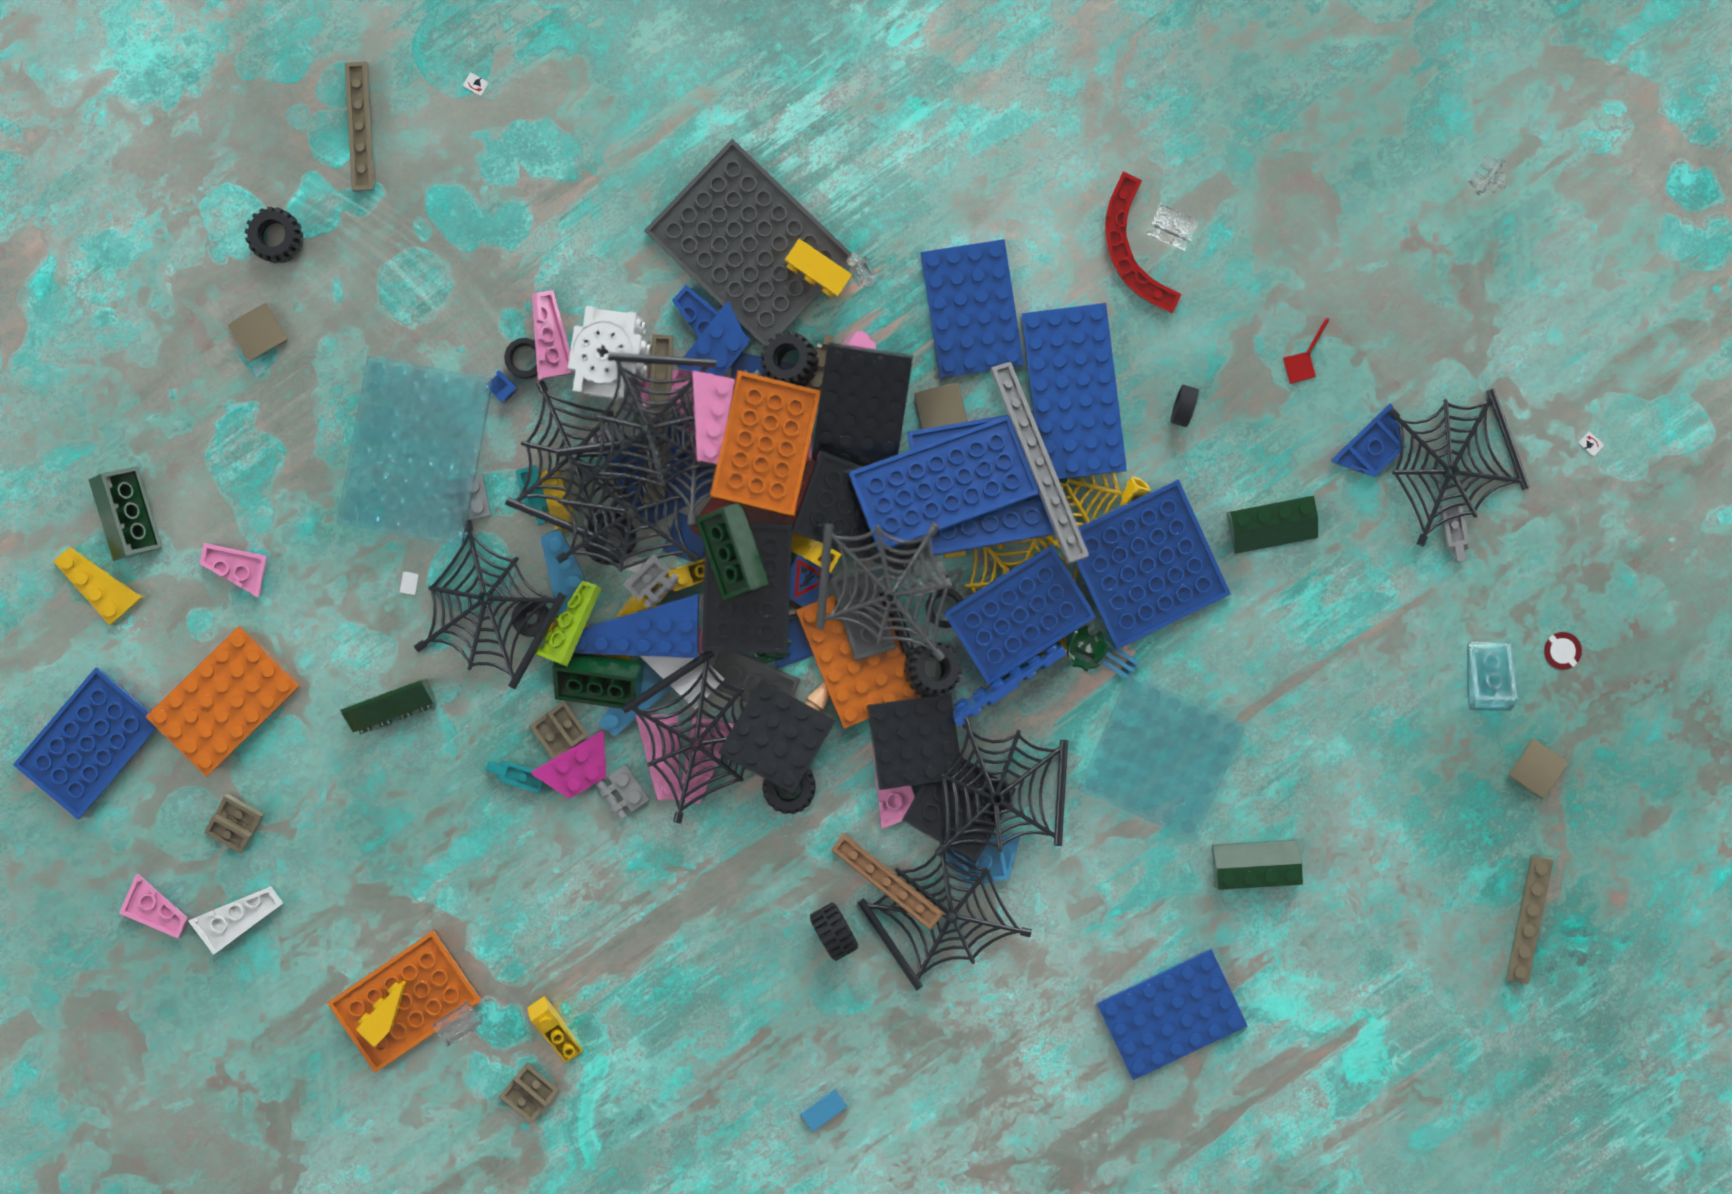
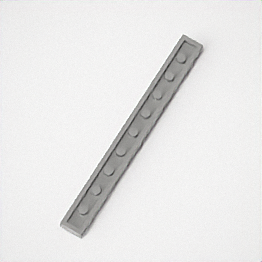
[990,362,1089,564]

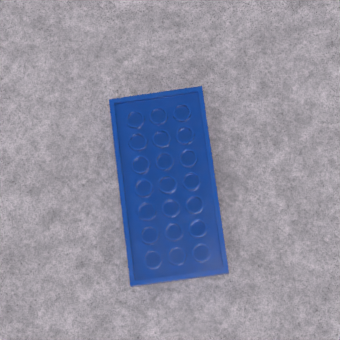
[1022,303,1127,480]
[849,415,1040,553]

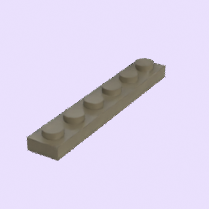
[345,61,375,192]
[1506,855,1554,984]

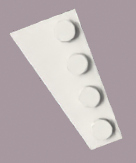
[188,886,283,955]

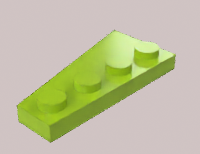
[535,581,602,666]

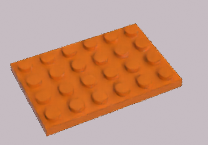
[709,370,821,516]
[795,589,922,729]
[145,626,300,777]
[327,930,482,1073]

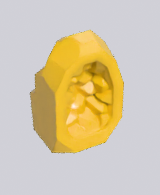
[1120,476,1152,506]

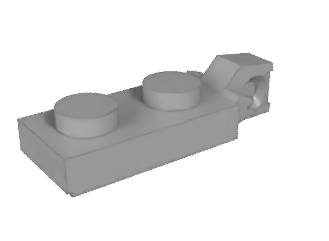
[1439,502,1470,563]

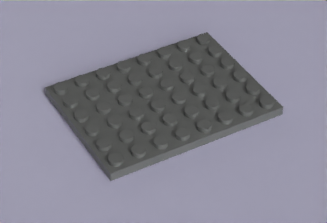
[644,139,855,346]

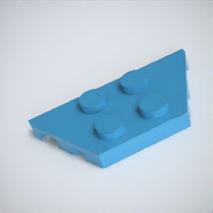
[945,832,1020,887]

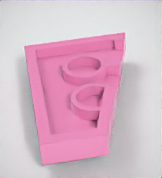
[199,543,268,598]
[119,874,188,938]

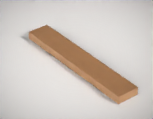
[831,833,944,930]

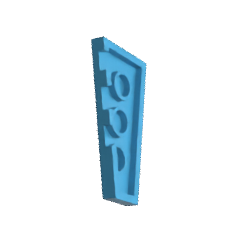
[541,528,597,616]
[598,661,673,736]

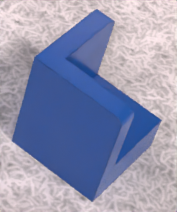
[486,370,519,404]

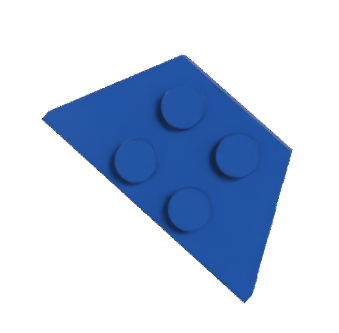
[677,302,749,377]
[1330,403,1406,477]

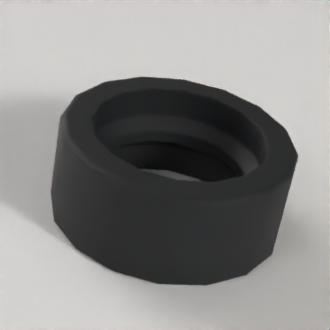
[504,338,538,379]
[1170,384,1199,427]
[925,588,964,628]

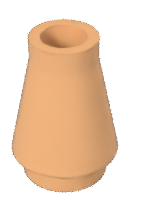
[805,681,830,712]

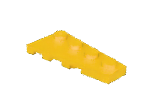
[53,547,143,625]

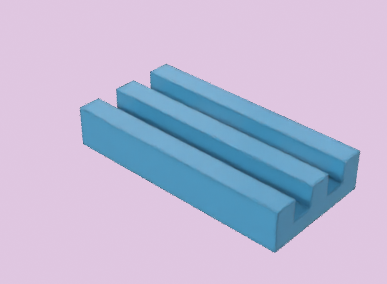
[1101,639,1139,680]

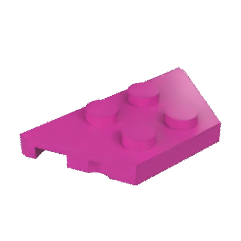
[531,730,606,799]

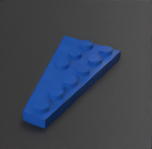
[573,594,699,658]
[953,643,1067,727]

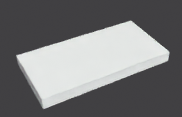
[640,654,724,709]

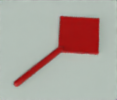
[1283,318,1329,384]

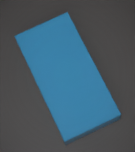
[801,1089,847,1131]

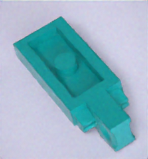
[515,465,549,526]
[486,760,544,794]

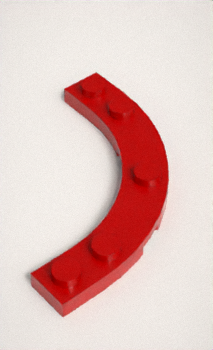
[1105,171,1182,314]

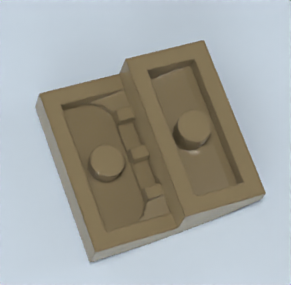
[227,303,288,362]
[914,382,968,429]
[529,701,589,759]
[1508,738,1568,800]
[204,793,264,854]
[498,1063,559,1124]

